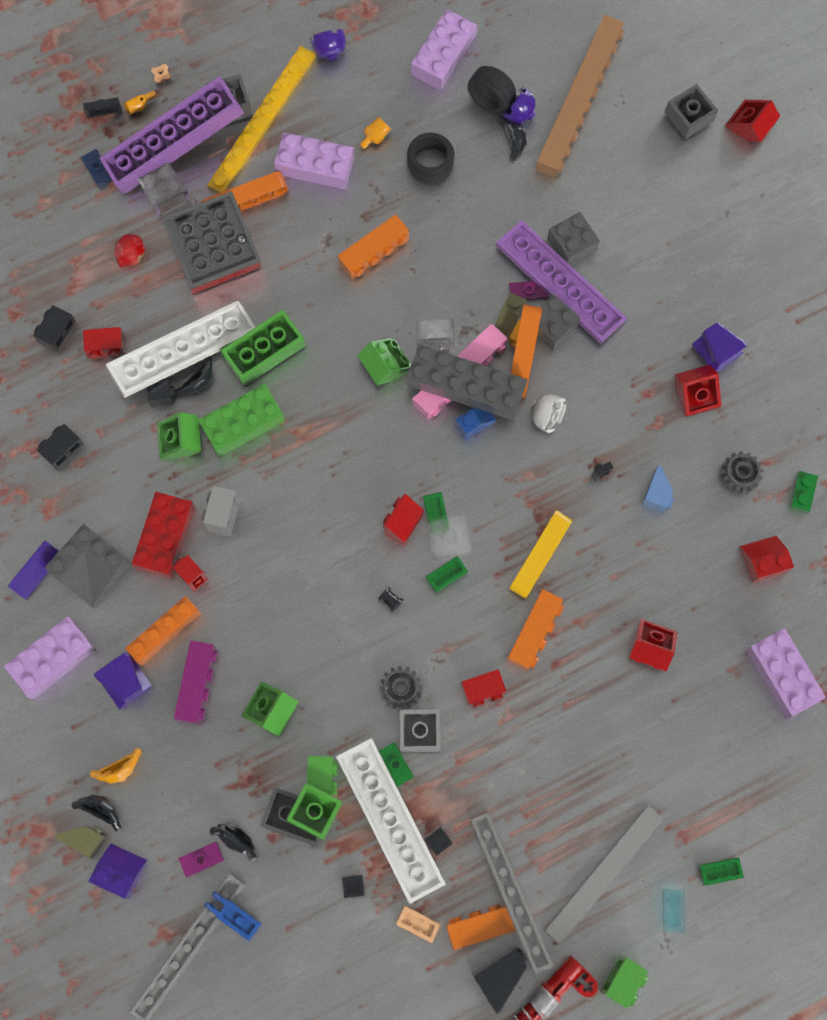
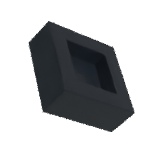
[591,461,614,482]
[425,827,453,856]
[342,875,365,898]

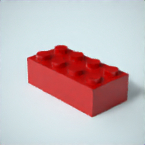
[131,491,195,579]

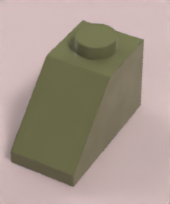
[495,293,527,339]
[55,825,106,858]

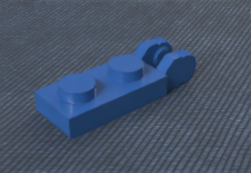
[204,891,261,941]

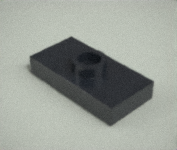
[83,97,123,118]

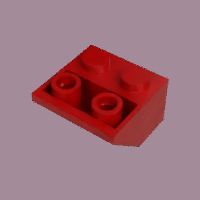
[383,493,424,546]

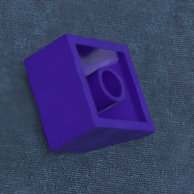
[88,844,148,899]

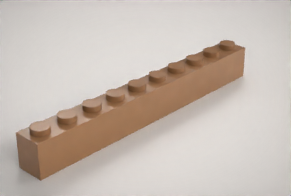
[536,15,625,178]

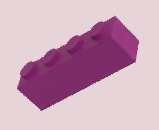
[174,640,218,725]

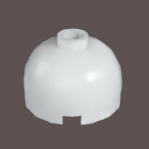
[531,394,566,433]

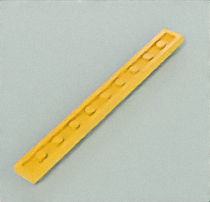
[207,46,316,194]

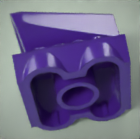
[692,322,748,372]
[94,652,152,710]

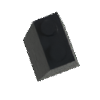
[472,946,528,1014]

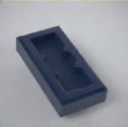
[81,149,113,188]

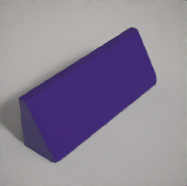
[8,541,59,600]

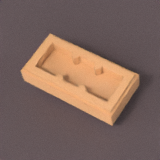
[395,905,441,943]

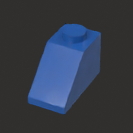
[455,408,496,441]

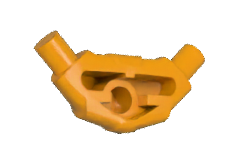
[90,748,142,784]

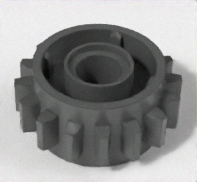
[720,451,764,493]
[379,666,423,710]

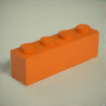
[337,214,409,279]
[507,589,564,671]
[125,596,201,666]
[446,904,516,950]

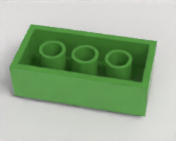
[220,309,305,387]
[198,384,285,457]

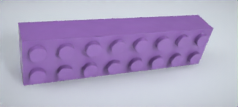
[100,76,244,194]

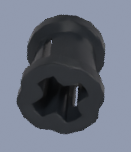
[378,587,404,613]

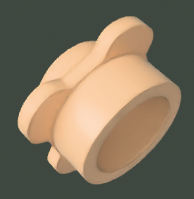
[151,64,171,83]

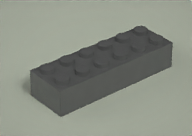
[406,344,528,421]

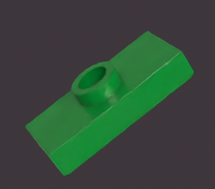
[423,492,449,533]
[425,556,468,593]
[378,742,414,787]
[698,857,744,886]

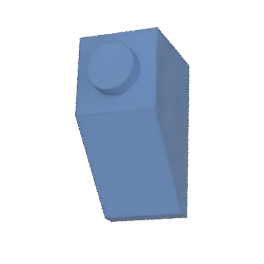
[642,466,674,513]

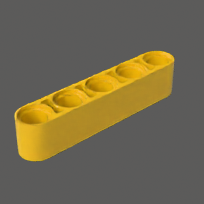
[509,510,573,599]

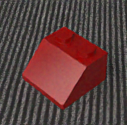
[725,99,780,142]
[674,364,722,416]
[740,536,795,583]
[629,619,678,672]

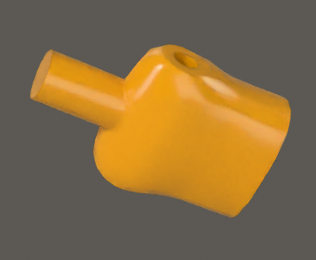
[123,91,157,115]
[360,117,391,149]

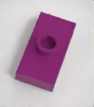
[509,281,548,301]
[178,841,224,877]

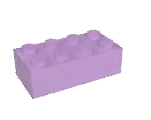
[411,9,477,91]
[274,132,354,190]
[4,616,96,700]
[746,628,826,719]

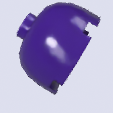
[310,29,346,61]
[503,87,536,124]

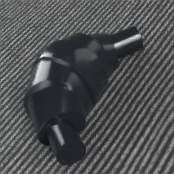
[497,116,527,160]
[175,356,213,396]
[72,795,122,831]
[210,823,257,862]

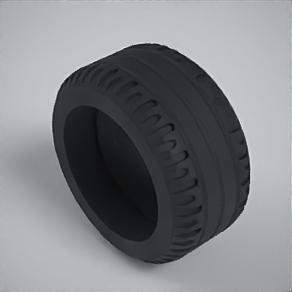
[467,66,516,113]
[407,132,454,183]

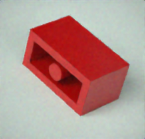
[83,327,125,359]
[173,555,208,592]
[461,669,507,708]

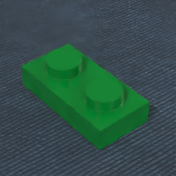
[790,471,818,513]

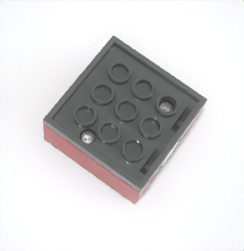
[162,191,261,294]

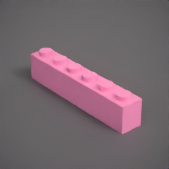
[412,323,508,419]

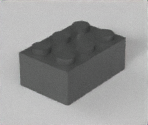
[260,787,322,847]

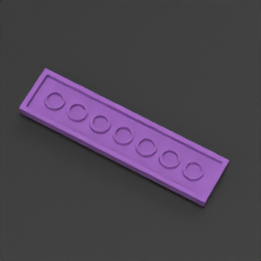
[495,220,627,344]

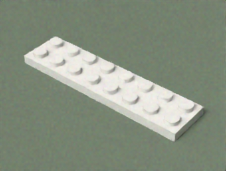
[106,301,255,398]
[336,738,446,904]

